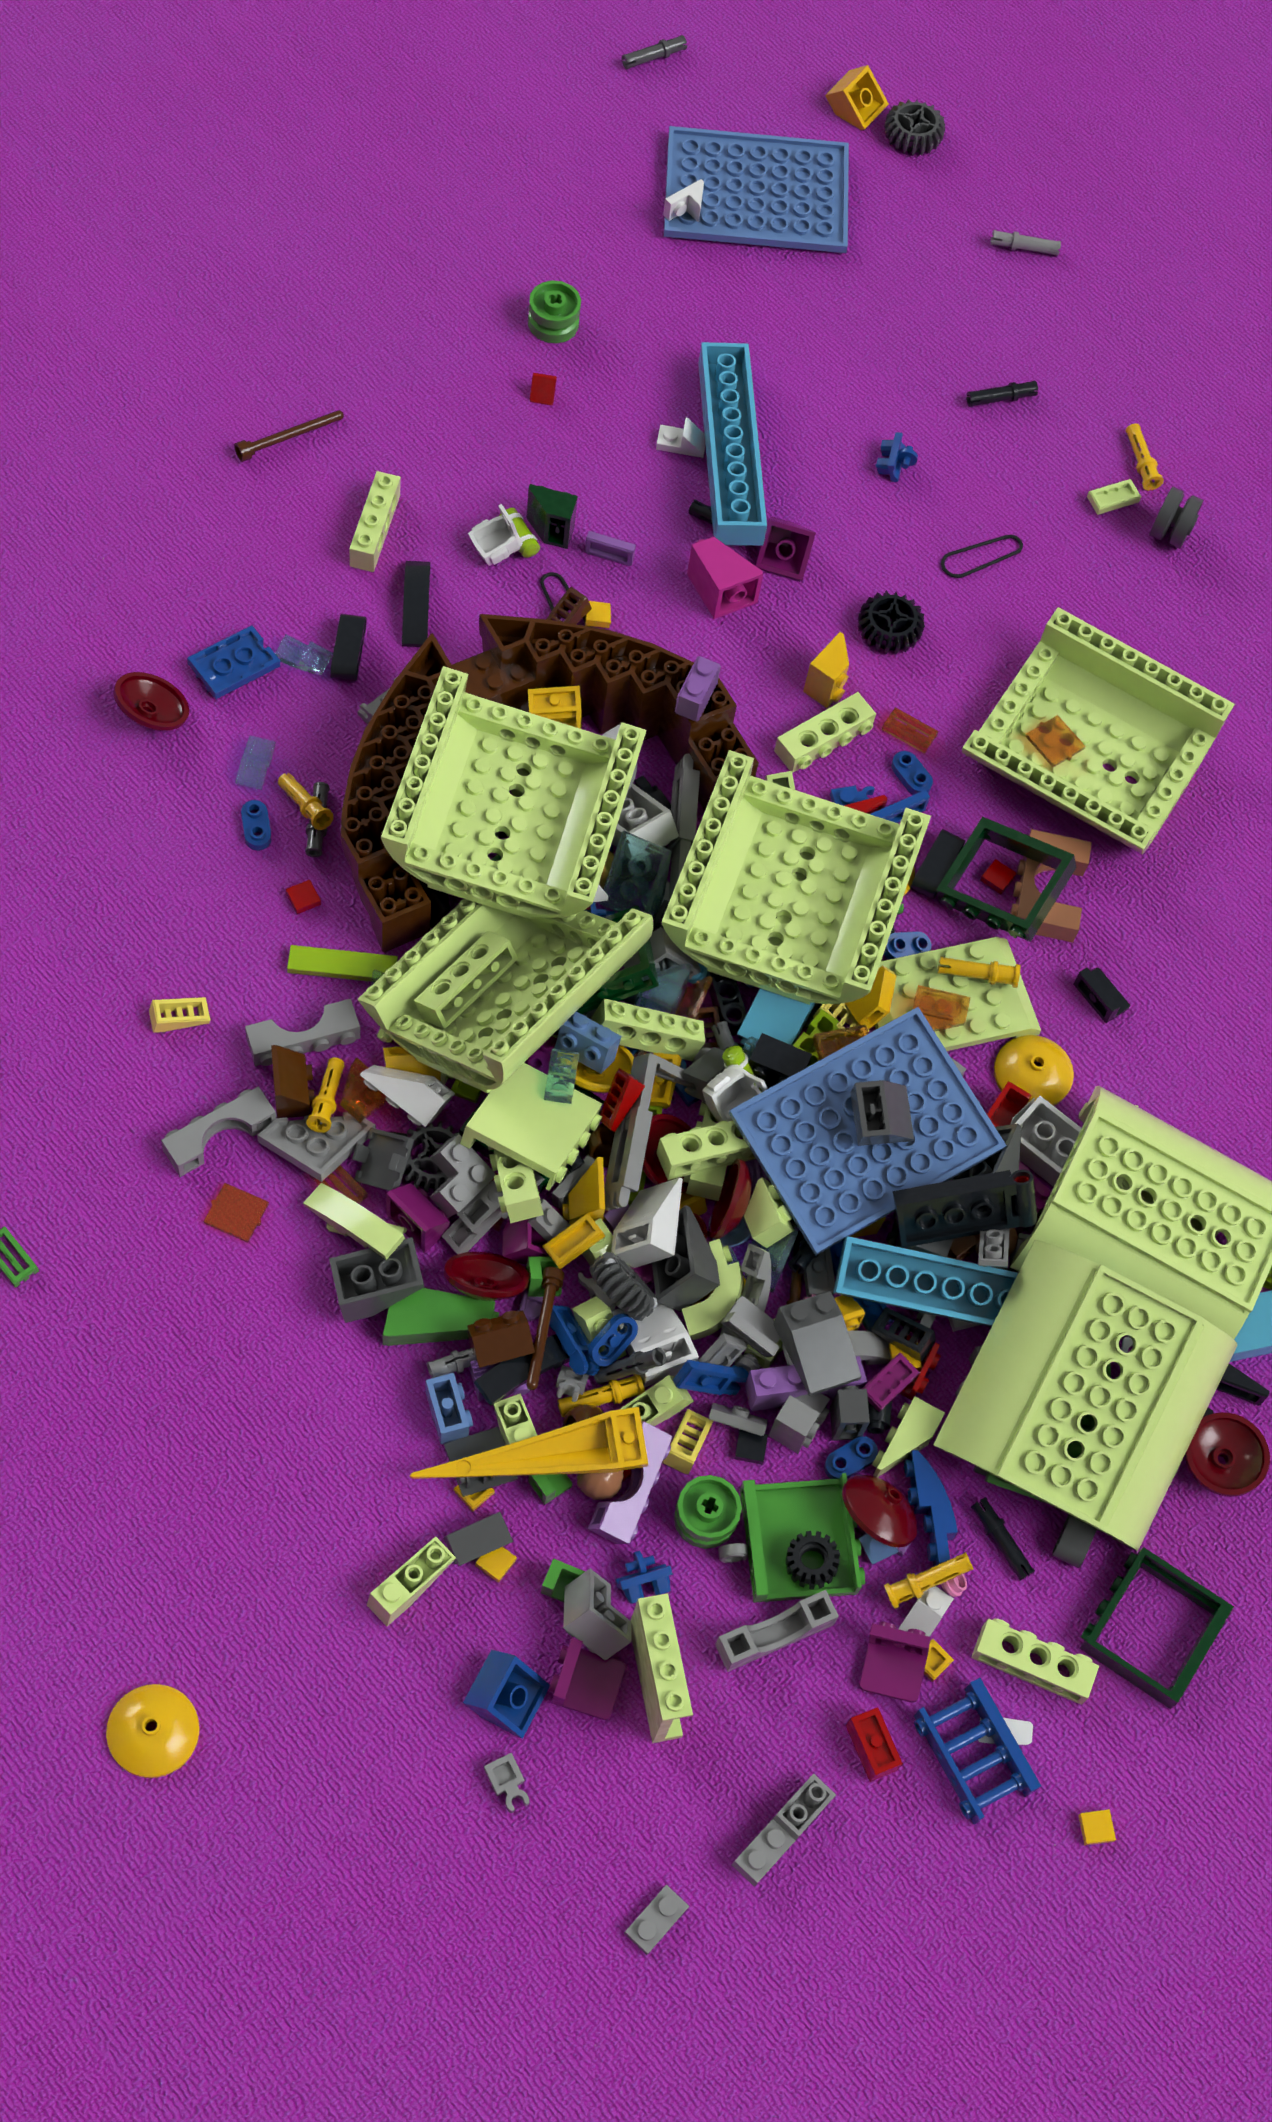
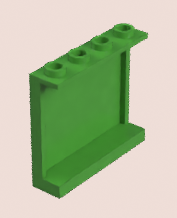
[740,1473,865,1603]

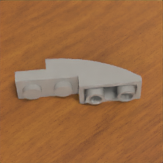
[442,1170,545,1254]
[978,1229,1010,1267]
[732,1774,836,1887]

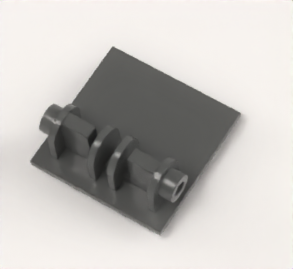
[444,1427,518,1497]

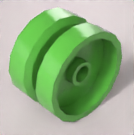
[528,280,581,344]
[674,1475,742,1549]

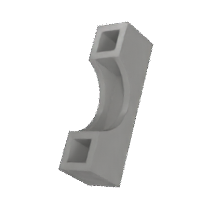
[245,999,360,1066]
[161,1086,276,1177]
[715,1590,839,1672]

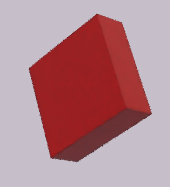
[980,859,1017,894]
[286,879,321,914]

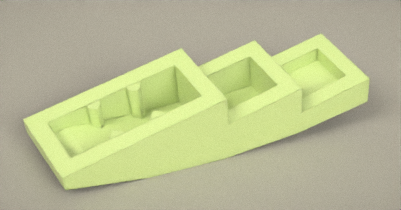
[303,1183,405,1260]

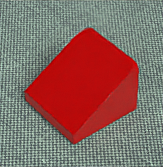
[530,373,557,405]

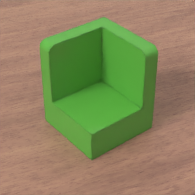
[526,1257,562,1297]
[528,1474,573,1505]
[541,1559,585,1602]

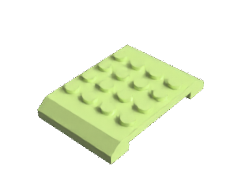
[875,937,1041,1051]

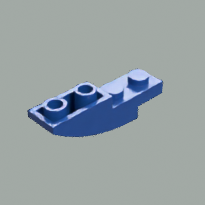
[904,1450,958,1567]

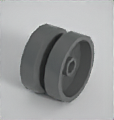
[1149,486,1204,549]

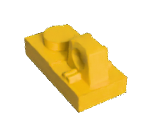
[649,1053,682,1109]

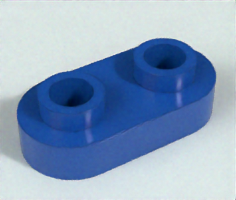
[891,751,933,795]
[241,800,271,851]
[884,932,931,960]
[588,1313,638,1366]
[824,1437,878,1479]

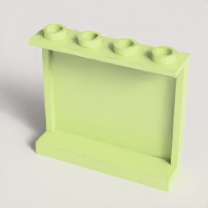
[460,1063,602,1191]
[630,1593,693,1743]

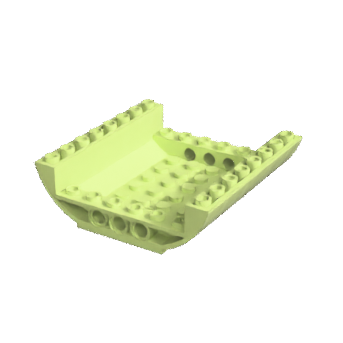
[962,607,1235,855]
[381,666,647,919]
[661,750,931,1005]
[358,899,653,1093]
[1010,1086,1272,1339]
[933,1240,1238,1551]

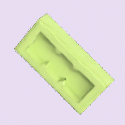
[1087,479,1141,515]

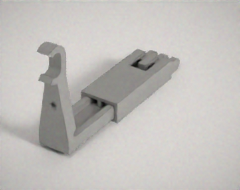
[668,754,700,901]
[604,1053,696,1211]

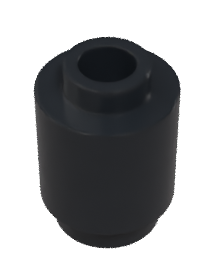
[867,1401,892,1434]

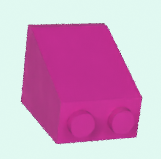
[687,537,763,619]

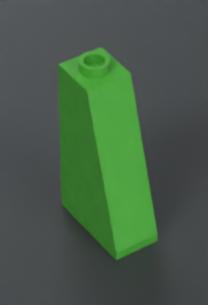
[383,1288,500,1346]

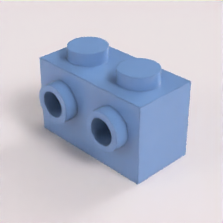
[555,1011,622,1074]
[425,1373,473,1444]

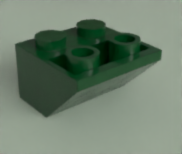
[526,484,578,549]

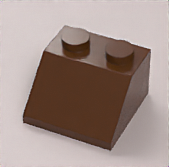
[271,1045,315,1118]
[467,1310,535,1368]

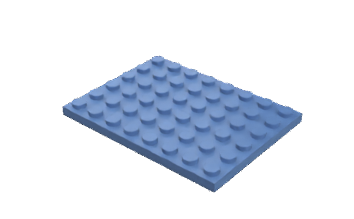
[664,126,849,253]
[729,1007,1007,1256]

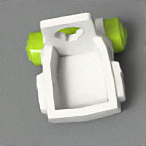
[468,504,540,566]
[702,1045,768,1122]

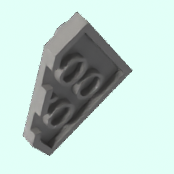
[257,1112,376,1182]

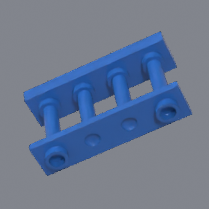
[914,1678,1041,1825]

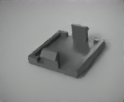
[352,1128,414,1191]

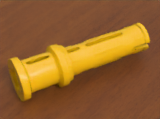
[1125,423,1164,491]
[278,773,333,830]
[938,956,1021,988]
[306,1057,345,1133]
[557,1374,645,1417]
[884,1552,974,1609]

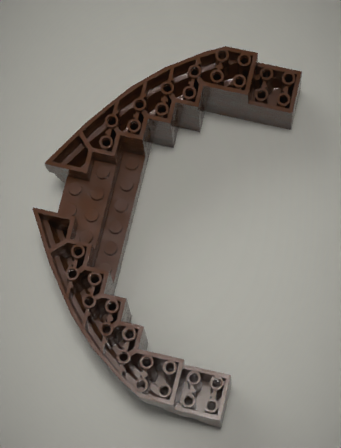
[341,614,759,953]

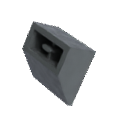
[850,1080,914,1146]

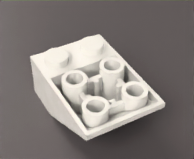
[360,1065,455,1127]
[611,1177,683,1268]
[611,1294,699,1388]

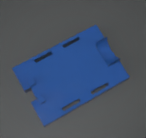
[187,625,281,699]

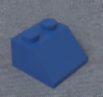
[463,1649,550,1739]

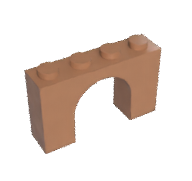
[1010,829,1092,943]

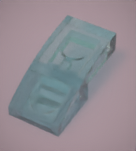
[275,634,333,675]
[235,735,276,790]
[544,1049,579,1104]

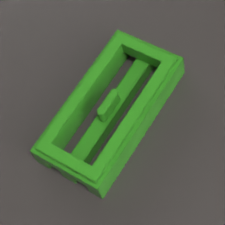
[0,1227,39,1288]

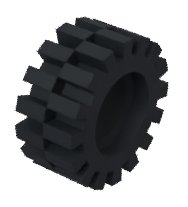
[786,1531,840,1589]

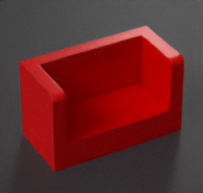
[987,1081,1031,1127]
[845,1707,903,1782]

